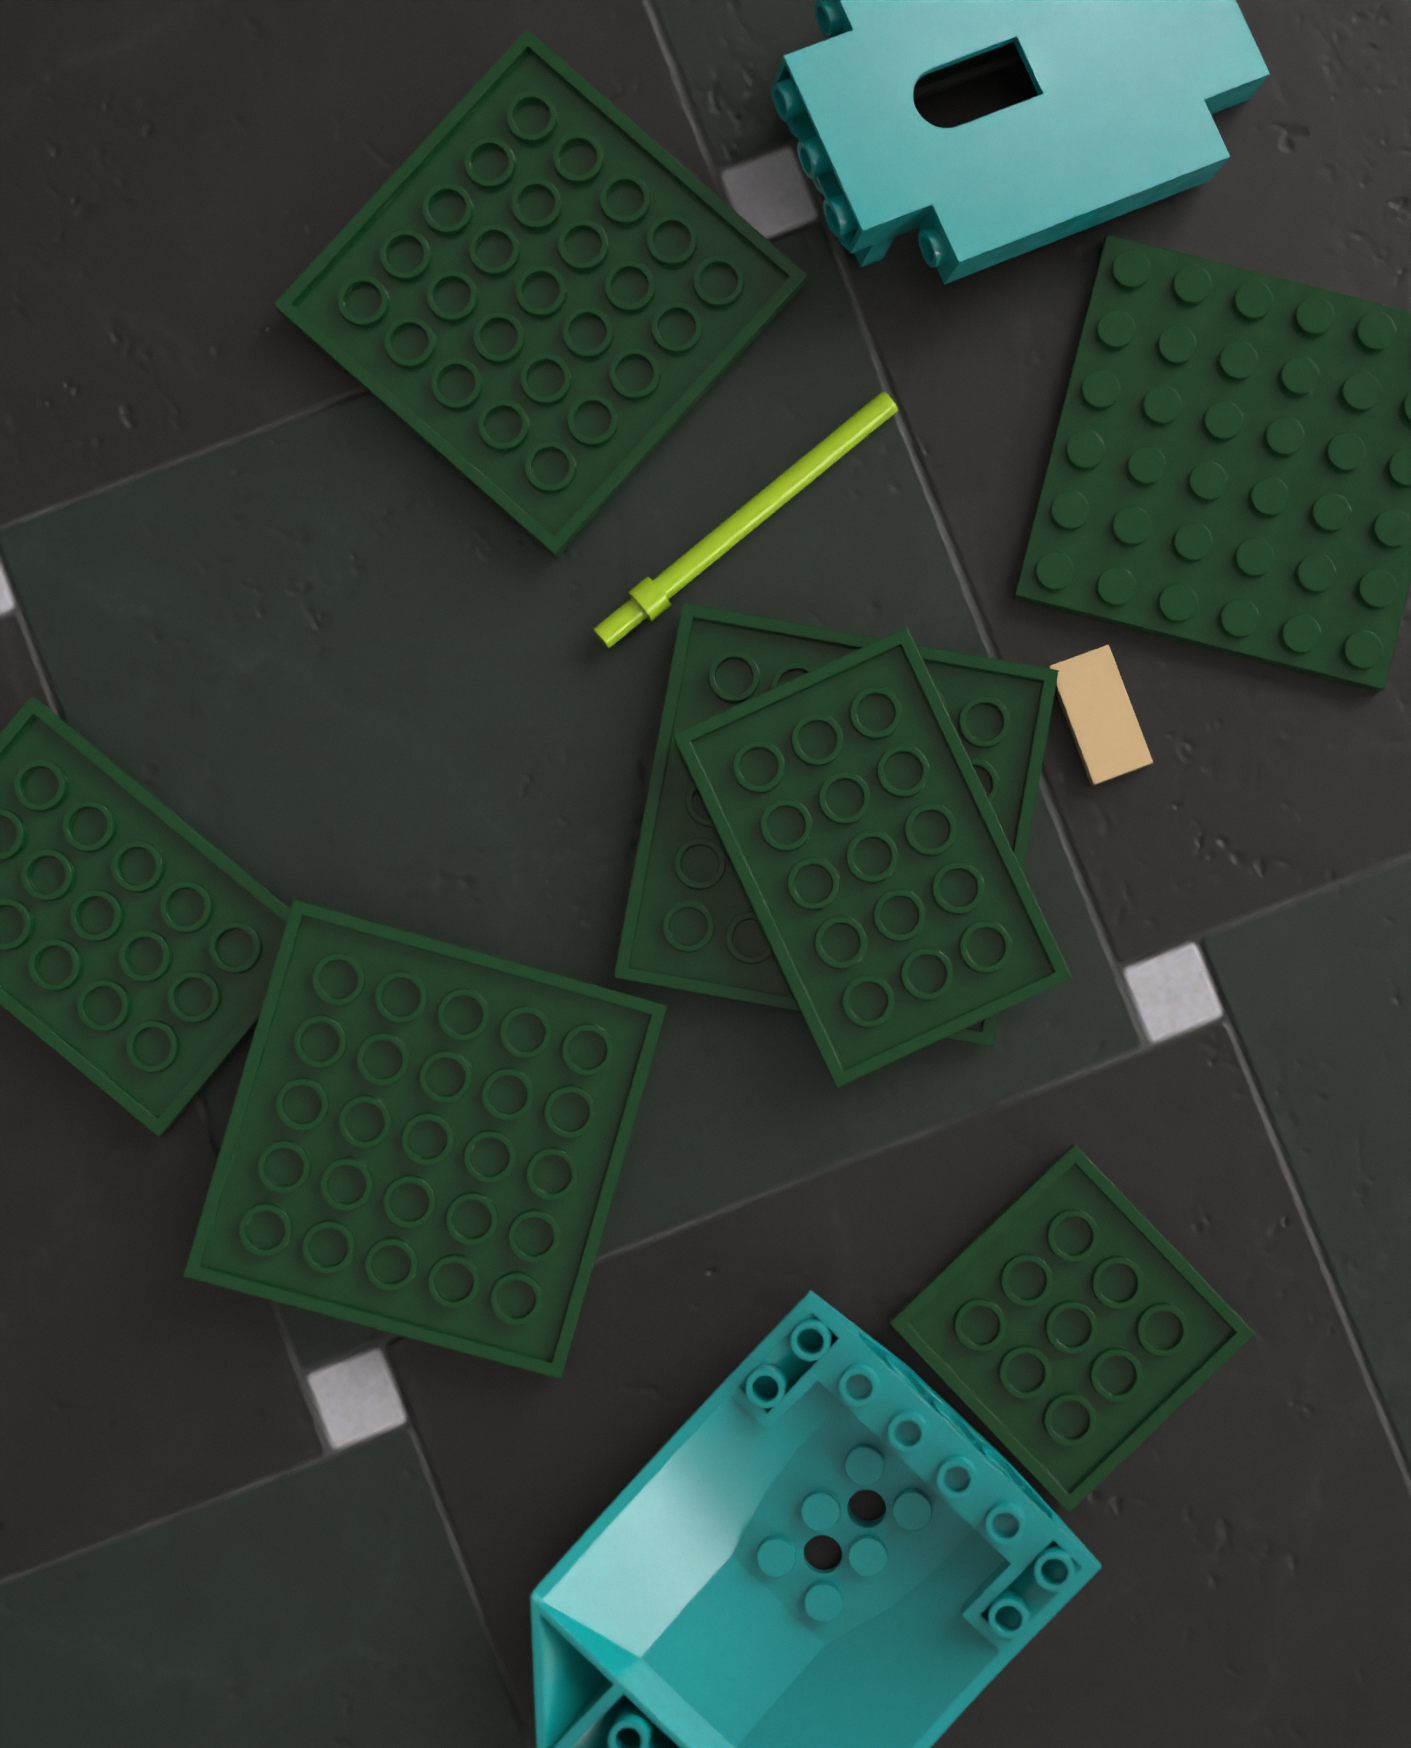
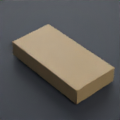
[1048,644,1153,786]

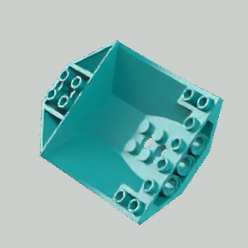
[530,1290,1102,1748]

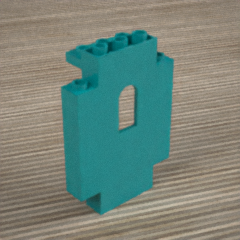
[771,0,1270,285]

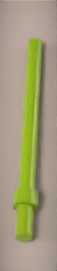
[593,391,898,649]

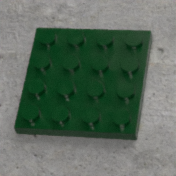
[888,1144,1255,1513]

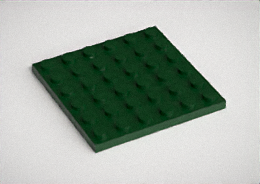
[273,29,808,558]
[1013,234,1411,693]
[614,602,1059,1047]
[183,899,667,1379]

